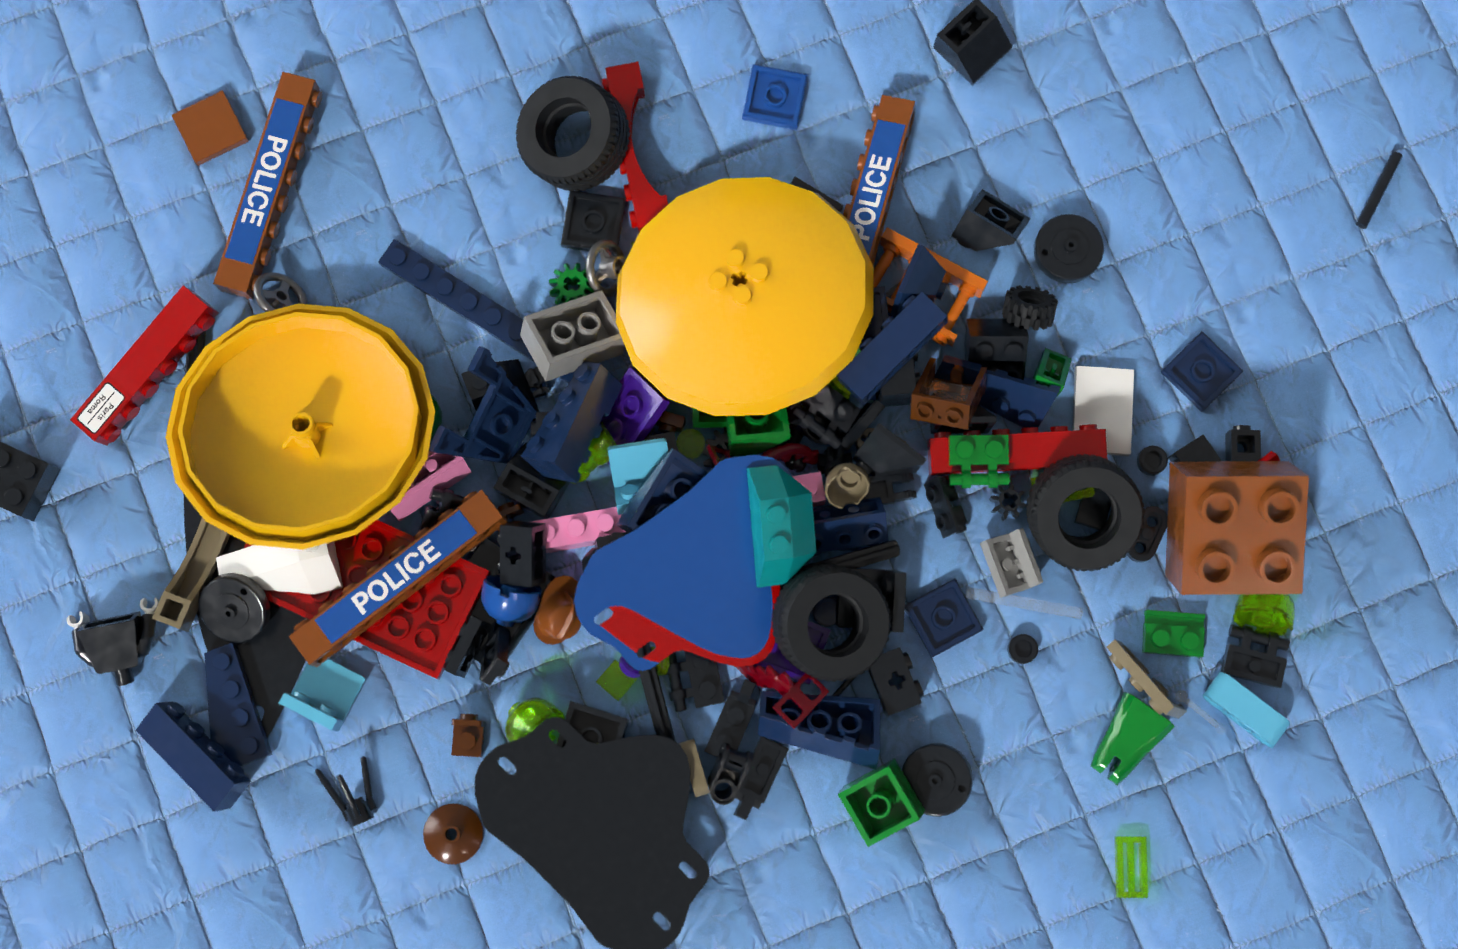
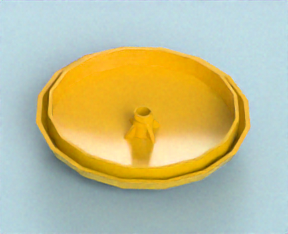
[615,177,874,416]
[165,303,435,550]

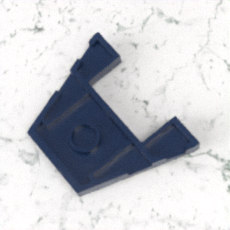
[429,347,536,464]

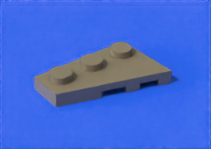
[1106,639,1187,719]

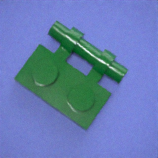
[948,435,1010,488]

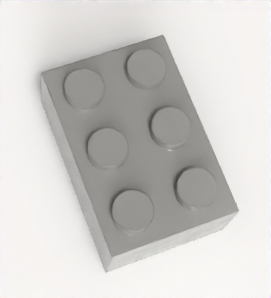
[520,290,625,382]

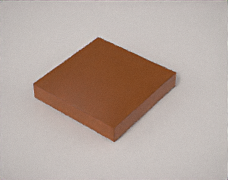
[172,90,249,166]

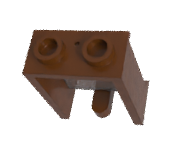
[910,357,987,430]

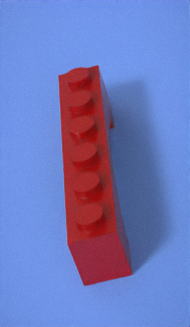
[601,61,668,232]

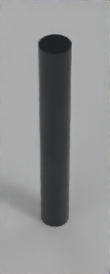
[1356,151,1403,229]

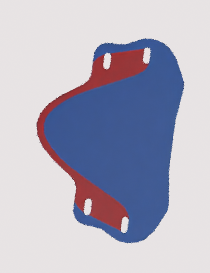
[574,455,793,671]

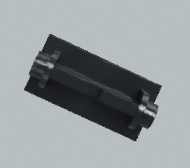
[924,475,968,539]

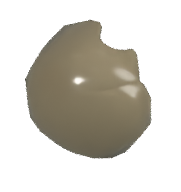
[824,463,870,509]

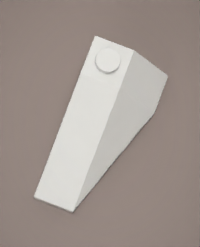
[216,541,343,595]

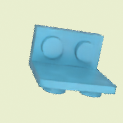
[607,438,668,515]
[279,659,366,732]

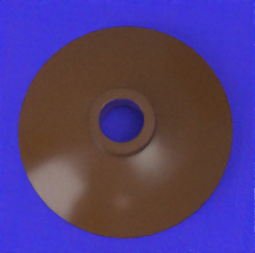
[423,804,483,864]

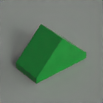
[1032,347,1072,396]

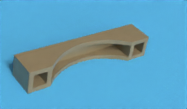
[152,518,231,632]

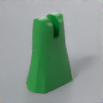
[1090,692,1175,785]

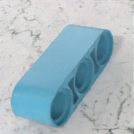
[1202,672,1290,748]

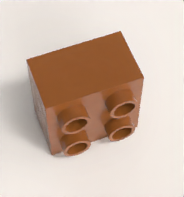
[1165,461,1309,595]

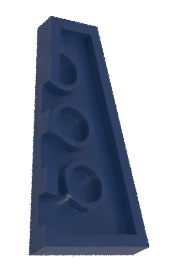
[935,355,1061,428]

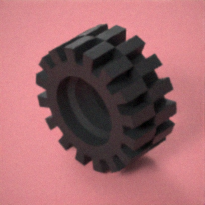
[1002,286,1058,330]

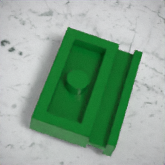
[1142,610,1205,658]

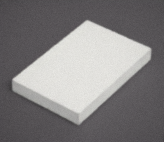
[1072,366,1134,456]

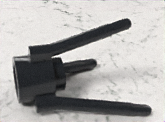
[315,757,376,827]

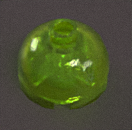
[1233,594,1295,636]
[505,697,565,742]

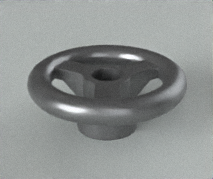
[586,239,626,297]
[253,272,307,312]

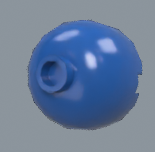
[481,575,542,627]

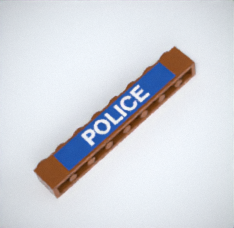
[213,71,322,300]
[843,95,915,265]
[289,490,507,667]

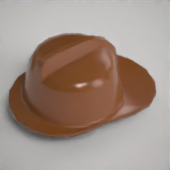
[533,575,581,645]

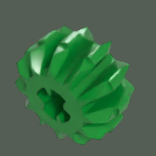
[549,262,595,306]

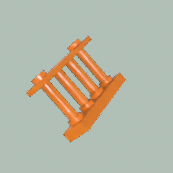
[874,227,988,347]

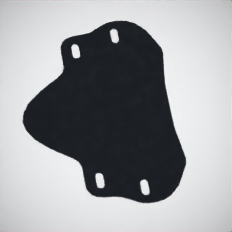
[475,717,709,949]

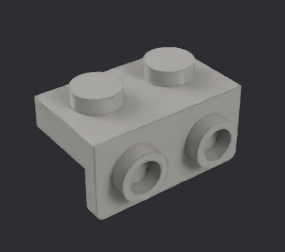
[980,528,1043,598]

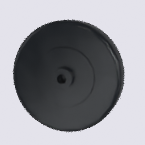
[1034,214,1104,283]
[199,573,271,643]
[902,743,973,817]

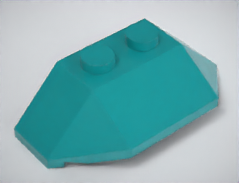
[747,465,816,588]

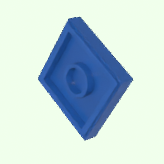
[742,64,808,130]

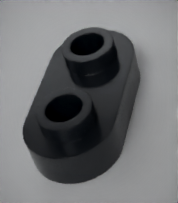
[1126,506,1168,563]

